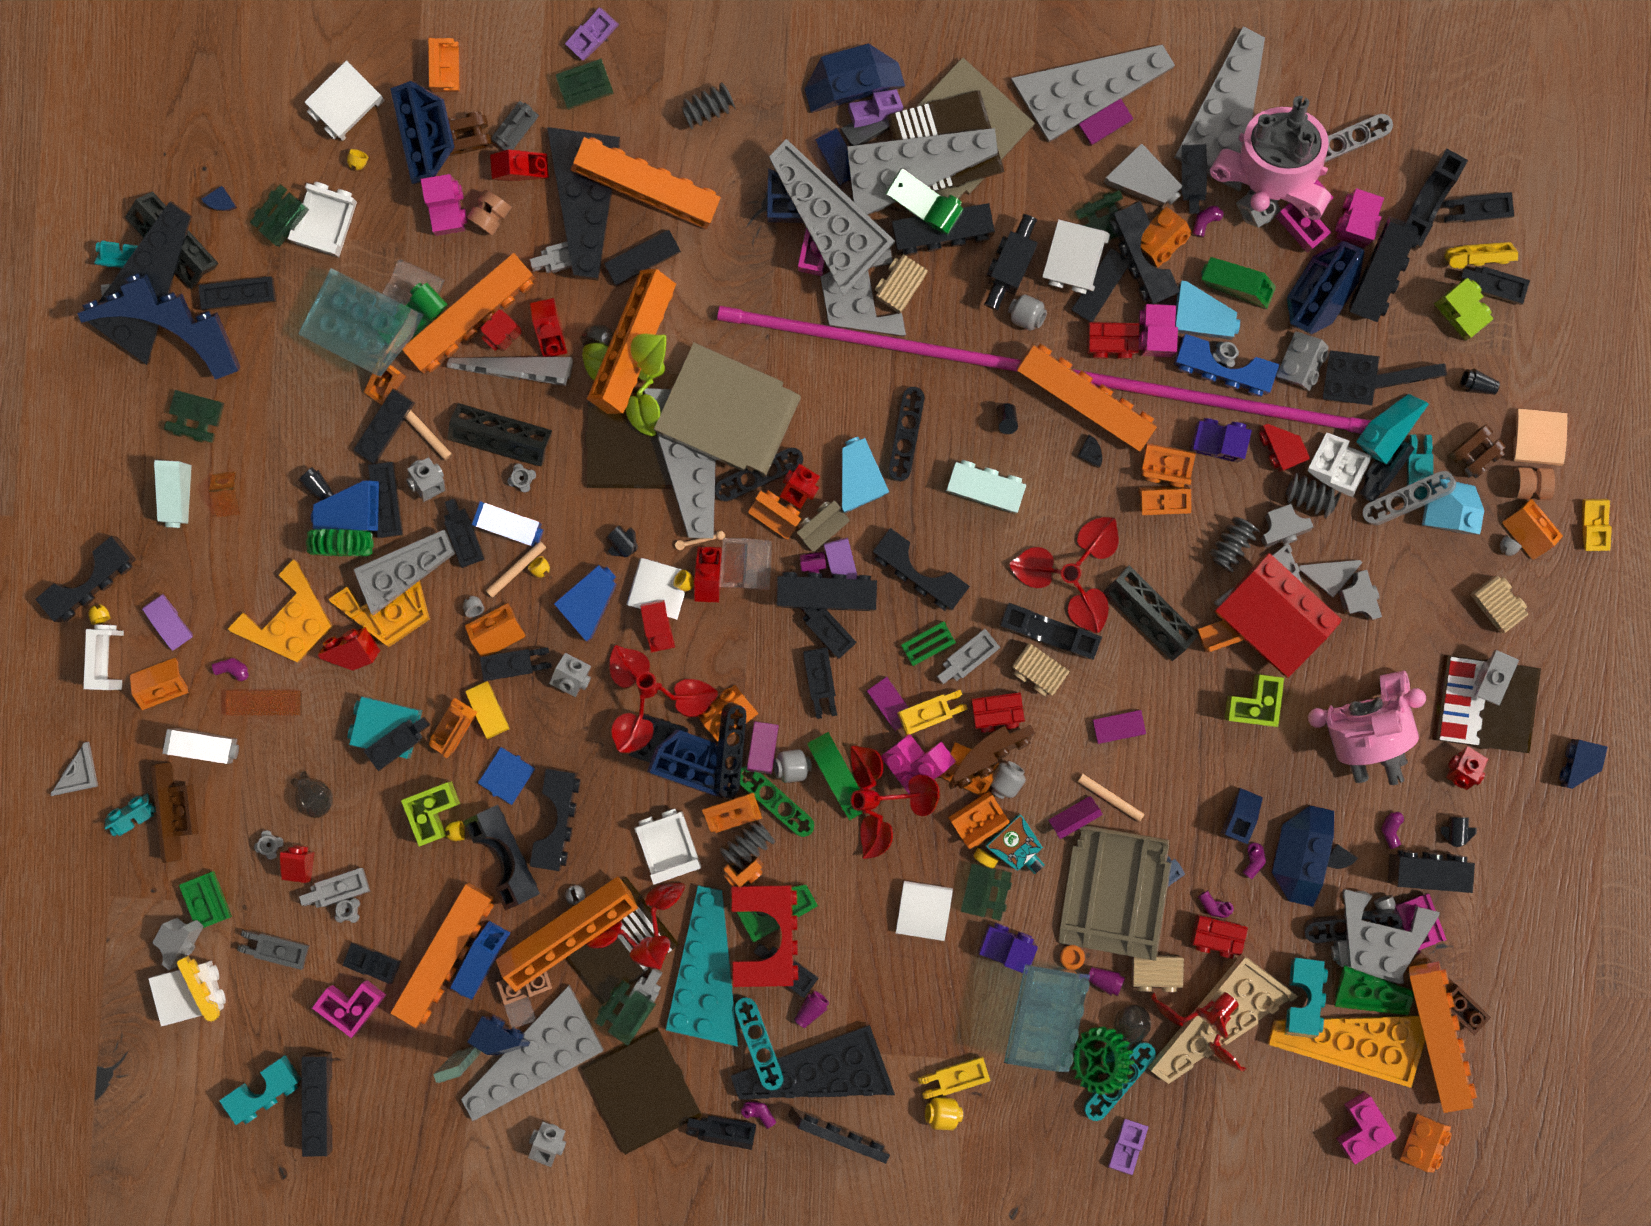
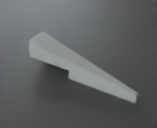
[447,357,573,386]

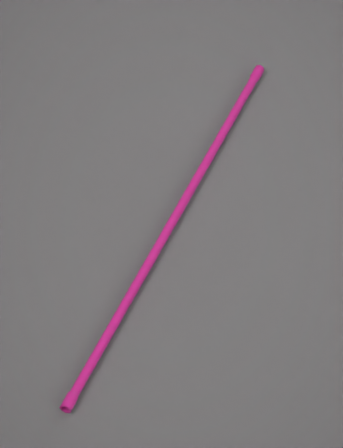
[717,306,1371,434]

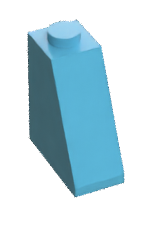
[1175,281,1240,340]
[842,437,889,513]

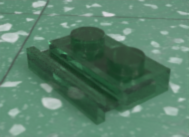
[556,58,614,110]

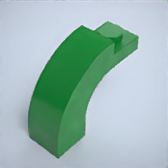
[807,732,862,821]

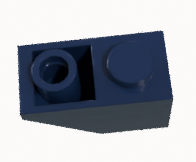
[1559,739,1608,789]
[1220,788,1263,844]
[468,1015,531,1055]

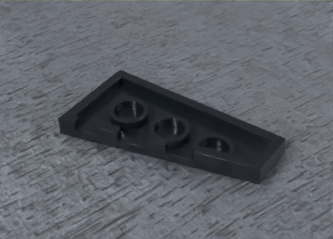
[788,1107,890,1164]

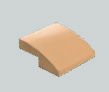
[1513,409,1567,466]

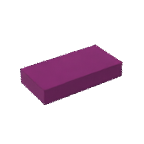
[1078,98,1133,146]
[867,677,908,731]
[1092,710,1146,744]
[747,722,779,774]
[1048,796,1103,839]

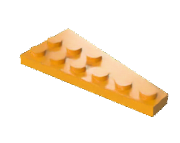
[1267,1016,1425,1088]

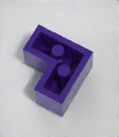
[1190,418,1252,463]
[978,922,1038,975]

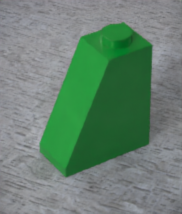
[1201,257,1276,309]

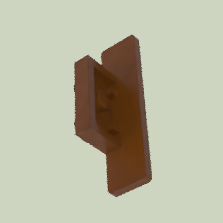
[151,762,199,863]

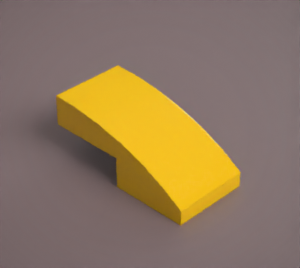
[1582,499,1612,551]
[465,681,510,739]

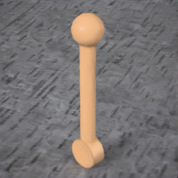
[675,531,725,550]

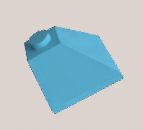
[1422,479,1484,534]

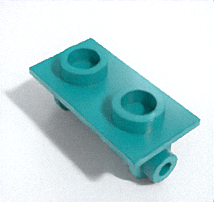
[94,240,138,268]
[104,793,156,837]

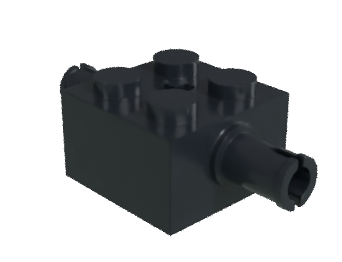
[984,214,1038,311]

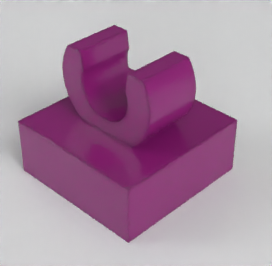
[800,552,826,573]

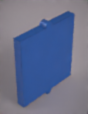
[478,747,535,805]

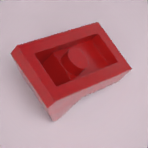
[640,600,675,653]

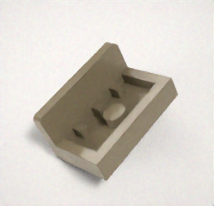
[797,500,849,552]

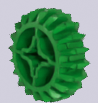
[306,529,374,557]
[1069,1027,1135,1095]

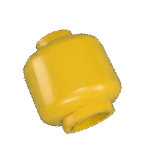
[925,1098,963,1130]

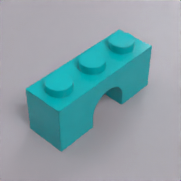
[1285,958,1328,1038]
[219,1055,302,1125]

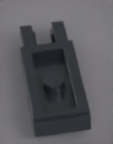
[1442,192,1514,223]
[480,647,552,682]
[803,647,837,719]

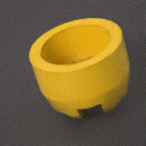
[347,149,369,171]
[528,556,550,578]
[673,570,694,592]
[88,604,111,625]
[445,821,465,841]

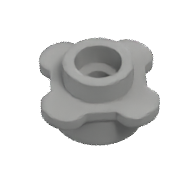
[1212,341,1239,368]
[507,464,536,492]
[254,830,284,859]
[335,898,360,923]

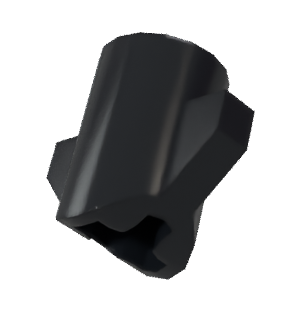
[996,403,1018,435]
[605,525,638,557]
[1441,817,1477,847]

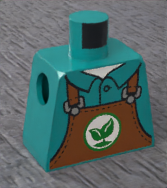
[985,813,1045,874]

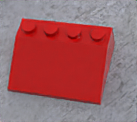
[1214,553,1342,678]

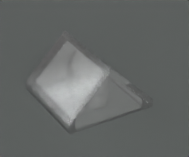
[720,538,772,590]

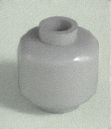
[1008,294,1047,331]
[773,749,811,783]
[991,761,1026,799]

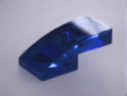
[815,128,851,185]

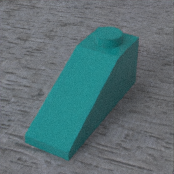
[1356,394,1429,464]

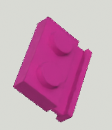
[1395,893,1447,950]

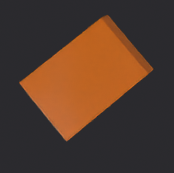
[364,358,406,405]

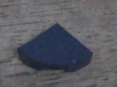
[202,186,237,211]

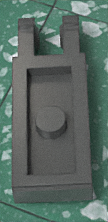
[237,930,309,970]

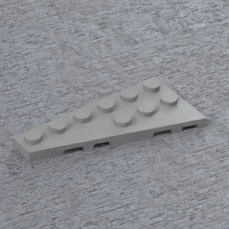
[1011,45,1175,143]

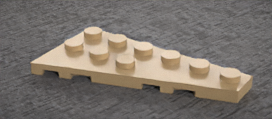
[1148,954,1298,1084]

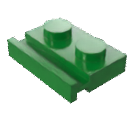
[179,871,232,928]

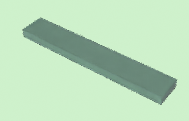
[433,1046,481,1083]

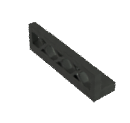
[125,192,218,289]
[447,403,552,467]
[1103,565,1199,661]

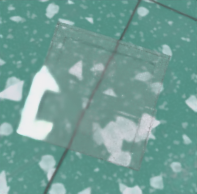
[378,259,445,314]

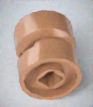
[466,189,512,236]
[1512,467,1555,500]

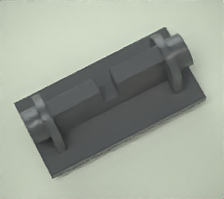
[491,101,539,150]

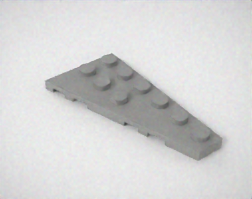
[1174,26,1265,191]
[847,128,998,215]
[769,139,895,296]
[644,388,716,539]
[461,985,604,1121]

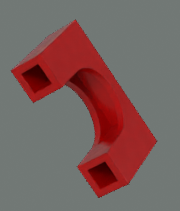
[731,885,798,987]

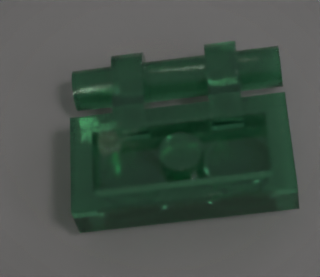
[250,184,310,247]
[1075,190,1127,244]
[164,390,225,443]
[960,863,1012,921]
[594,980,656,1046]

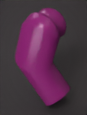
[1192,206,1223,238]
[212,658,249,681]
[1382,812,1404,849]
[1243,842,1266,880]
[1197,890,1234,918]
[741,1101,777,1129]

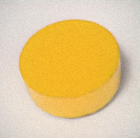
[973,848,999,868]

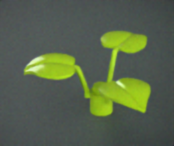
[582,333,666,436]

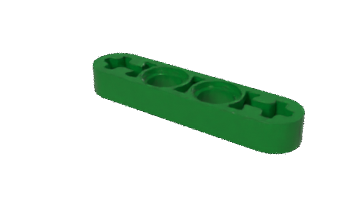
[740,765,815,837]

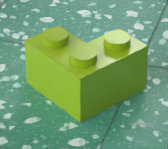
[1434,278,1493,341]
[1224,675,1284,727]
[401,781,460,847]

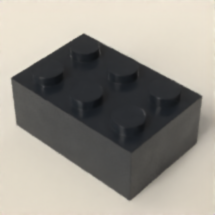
[1387,850,1475,893]

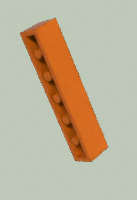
[571,137,721,230]
[402,253,536,374]
[587,269,676,414]
[1016,343,1157,451]
[496,876,638,992]
[391,883,494,1028]
[1409,961,1477,1113]

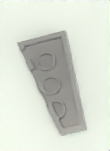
[354,530,455,615]

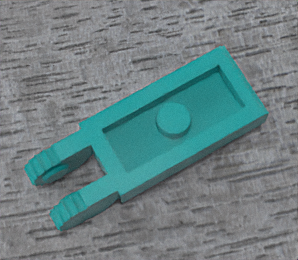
[1407,435,1433,500]

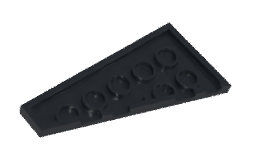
[547,127,620,281]
[87,201,192,365]
[731,1024,895,1099]

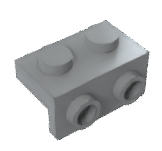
[1276,331,1329,391]

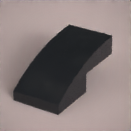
[343,942,401,984]

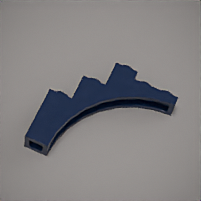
[77,273,241,380]

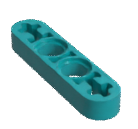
[735,997,784,1091]
[1084,1041,1156,1121]

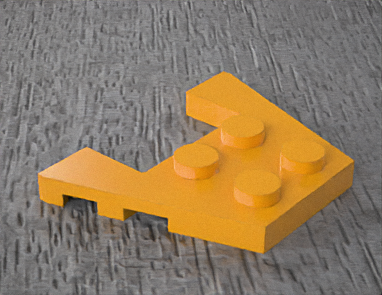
[329,545,430,647]
[228,559,333,662]

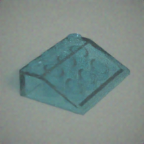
[298,268,423,377]
[1004,964,1090,1072]

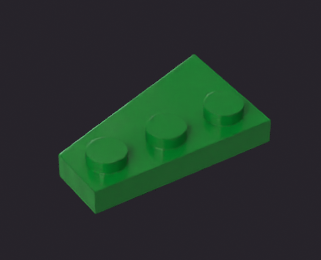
[730,884,818,942]
[1334,965,1414,1015]

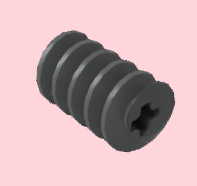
[682,82,736,130]
[1285,472,1341,519]
[1209,517,1260,573]
[720,821,775,872]

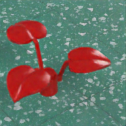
[1010,517,1119,633]
[609,645,718,753]
[851,746,940,859]
[586,882,685,969]
[1151,992,1246,1071]

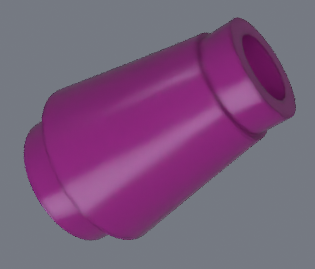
[1087,967,1125,996]
[794,991,829,1028]

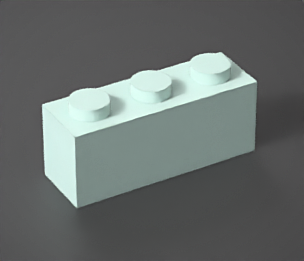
[946,460,1026,514]

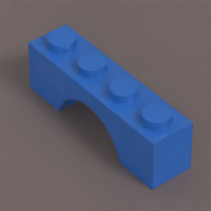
[1173,334,1279,397]

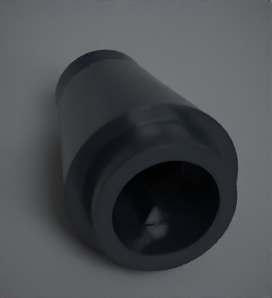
[1460,368,1500,395]
[298,467,334,501]

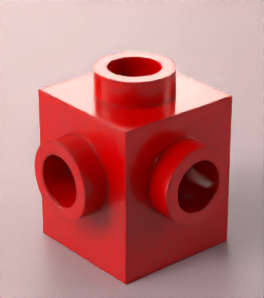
[780,464,820,509]
[1446,746,1488,790]

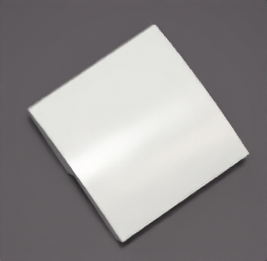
[1308,432,1371,497]
[626,558,691,619]
[896,881,953,941]

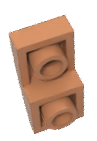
[495,971,552,1006]

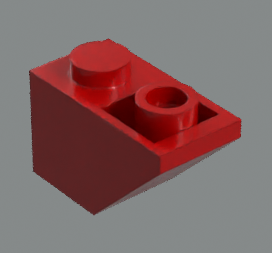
[490,149,549,181]
[530,298,568,357]
[1258,424,1310,472]
[694,547,722,603]
[318,627,381,671]
[280,845,315,883]

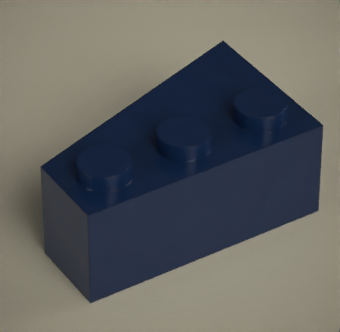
[767,168,804,223]

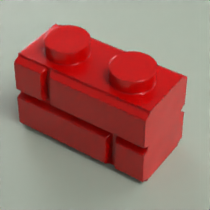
[481,309,522,351]
[1087,322,1139,360]
[971,692,1025,733]
[1190,914,1248,959]

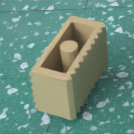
[875,254,928,314]
[1470,576,1528,633]
[1011,643,1070,696]
[1131,955,1184,992]

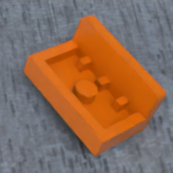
[1141,206,1192,267]
[1141,443,1196,487]
[748,490,802,540]
[698,685,758,741]
[948,791,1010,849]
[723,857,764,887]
[1400,1114,1452,1173]

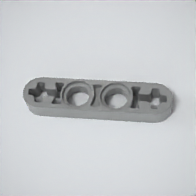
[1324,114,1393,163]
[1363,471,1456,526]

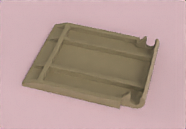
[891,58,1035,199]
[654,342,801,477]
[1059,825,1172,961]

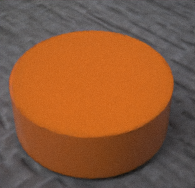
[1060,945,1085,970]

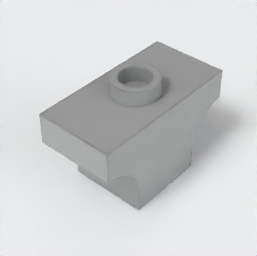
[1261,504,1313,548]
[1338,570,1382,620]
[1474,650,1519,706]
[152,918,204,970]

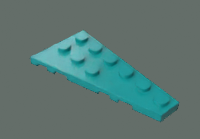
[666,885,738,1046]

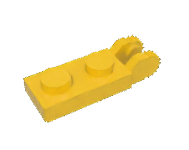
[1444,242,1518,269]
[897,690,968,735]
[177,955,220,1022]
[918,1056,990,1099]

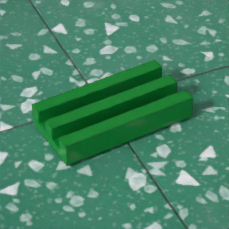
[901,621,956,666]

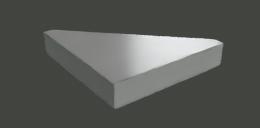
[1299,560,1362,597]
[51,742,98,796]

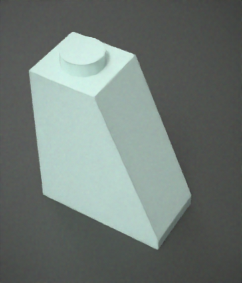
[154,460,192,528]

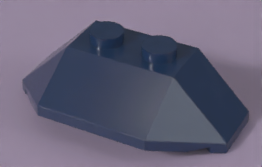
[804,43,905,113]
[390,81,454,185]
[1287,241,1365,335]
[647,729,728,798]
[1271,805,1335,907]

